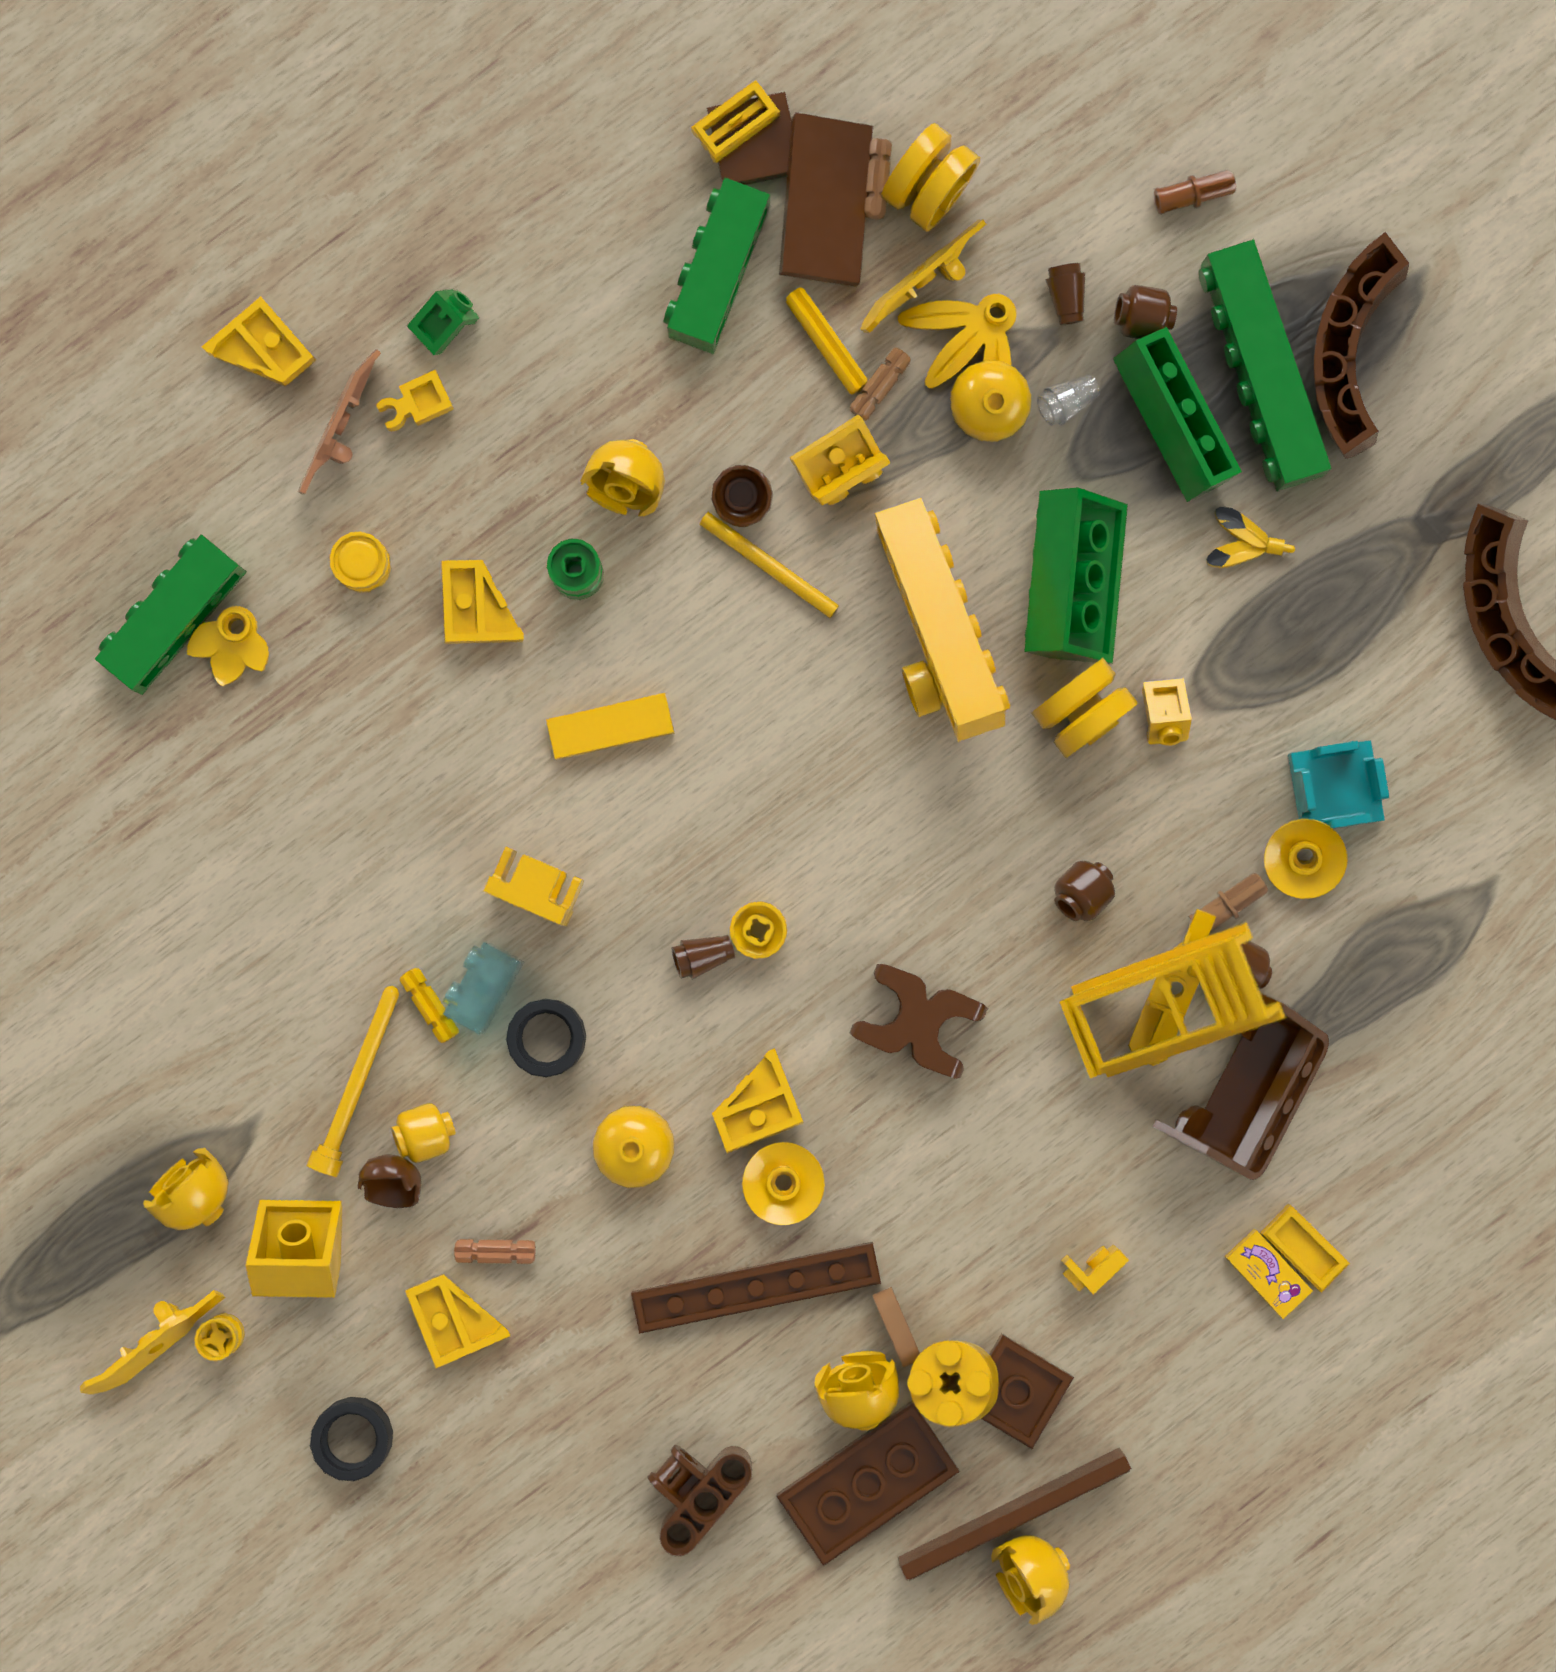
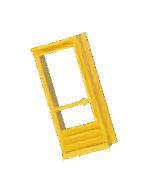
[1059,922,1285,1079]

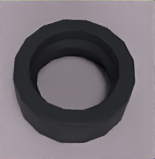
[506,999,587,1078]
[310,1397,393,1481]

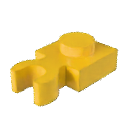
[376,370,454,432]

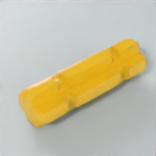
[400,968,459,1043]

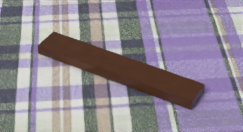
[631,1242,881,1334]
[898,1448,1132,1581]

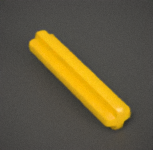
[786,287,868,394]

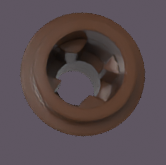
[1046,263,1086,325]
[671,935,735,979]

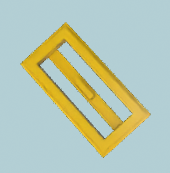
[691,80,780,163]

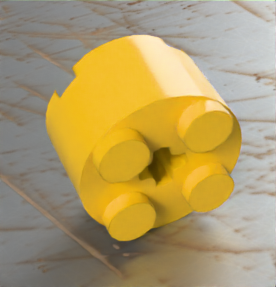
[907,1340,999,1427]

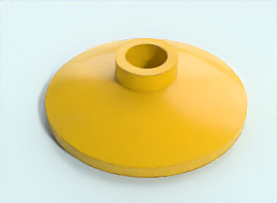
[1264,819,1348,899]
[742,1142,825,1225]

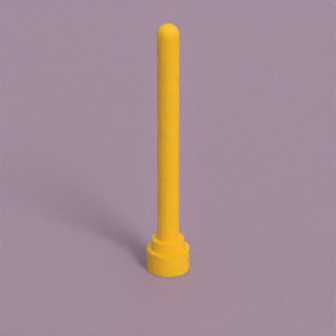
[306,986,399,1177]

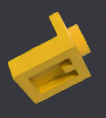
[1142,678,1192,746]
[1061,1245,1130,1295]

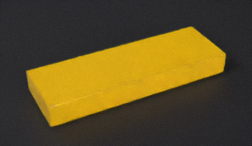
[546,693,674,760]

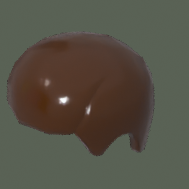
[711,465,773,527]
[357,1154,421,1208]

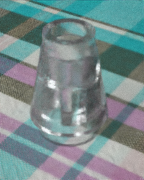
[1037,375,1100,426]

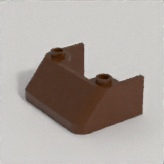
[1152,993,1329,1180]

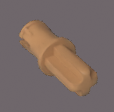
[1188,873,1268,932]

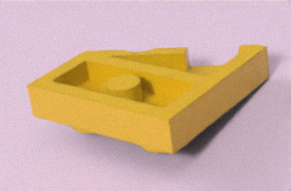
[201,296,316,386]
[441,560,524,644]
[712,1048,804,1153]
[405,1274,510,1368]

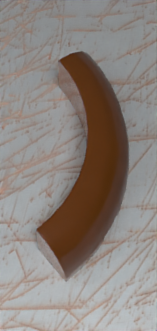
[1314,232,1409,459]
[1463,504,1556,720]

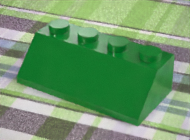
[1024,487,1128,664]

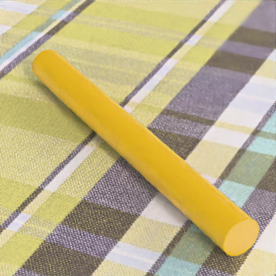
[699,511,840,618]

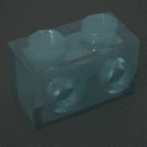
[442,942,525,1034]

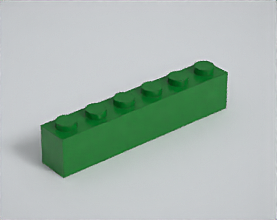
[1198,239,1332,491]

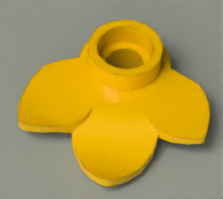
[187,606,269,686]

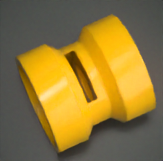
[194,1313,245,1361]

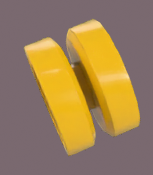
[881,123,981,232]
[1031,658,1139,758]

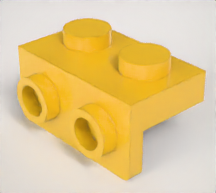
[789,415,890,505]

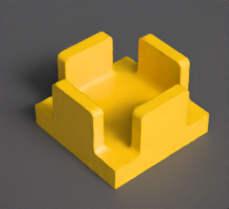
[483,847,585,926]

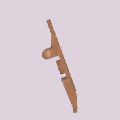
[297,349,381,495]

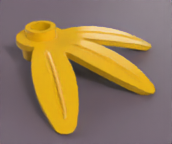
[897,294,1017,388]

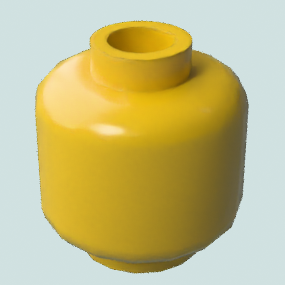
[391,1103,456,1163]

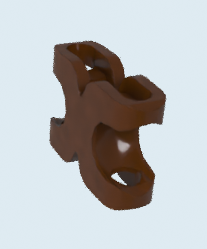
[849,964,988,1079]

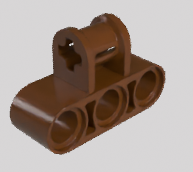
[647,1445,752,1556]

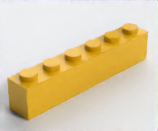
[875,498,1010,742]

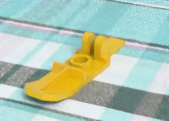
[860,219,987,333]
[1128,909,1216,1066]
[79,1290,225,1395]

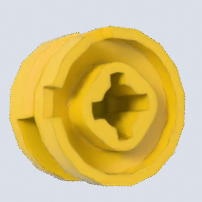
[330,531,391,593]
[730,901,787,959]

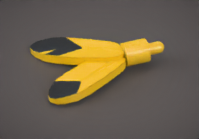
[1206,507,1295,568]

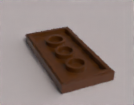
[779,113,873,287]
[777,1400,960,1566]

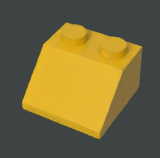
[245,1200,342,1298]

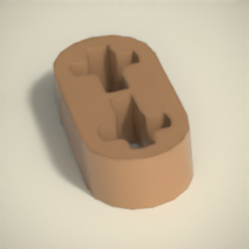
[873,1287,920,1368]

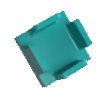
[1287,740,1389,829]

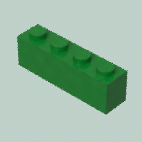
[663,177,770,354]
[1113,327,1242,502]
[95,534,247,695]

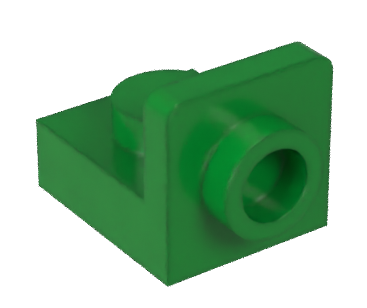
[407,289,479,355]

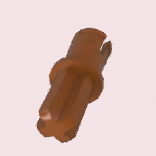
[1154,170,1236,215]

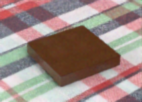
[707,92,792,185]
[981,1333,1074,1449]

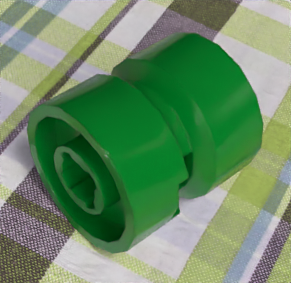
[547,538,604,600]

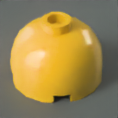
[950,360,1031,442]
[580,439,665,516]
[593,1106,674,1188]
[143,1147,229,1230]
[814,1351,900,1430]
[991,1535,1070,1625]

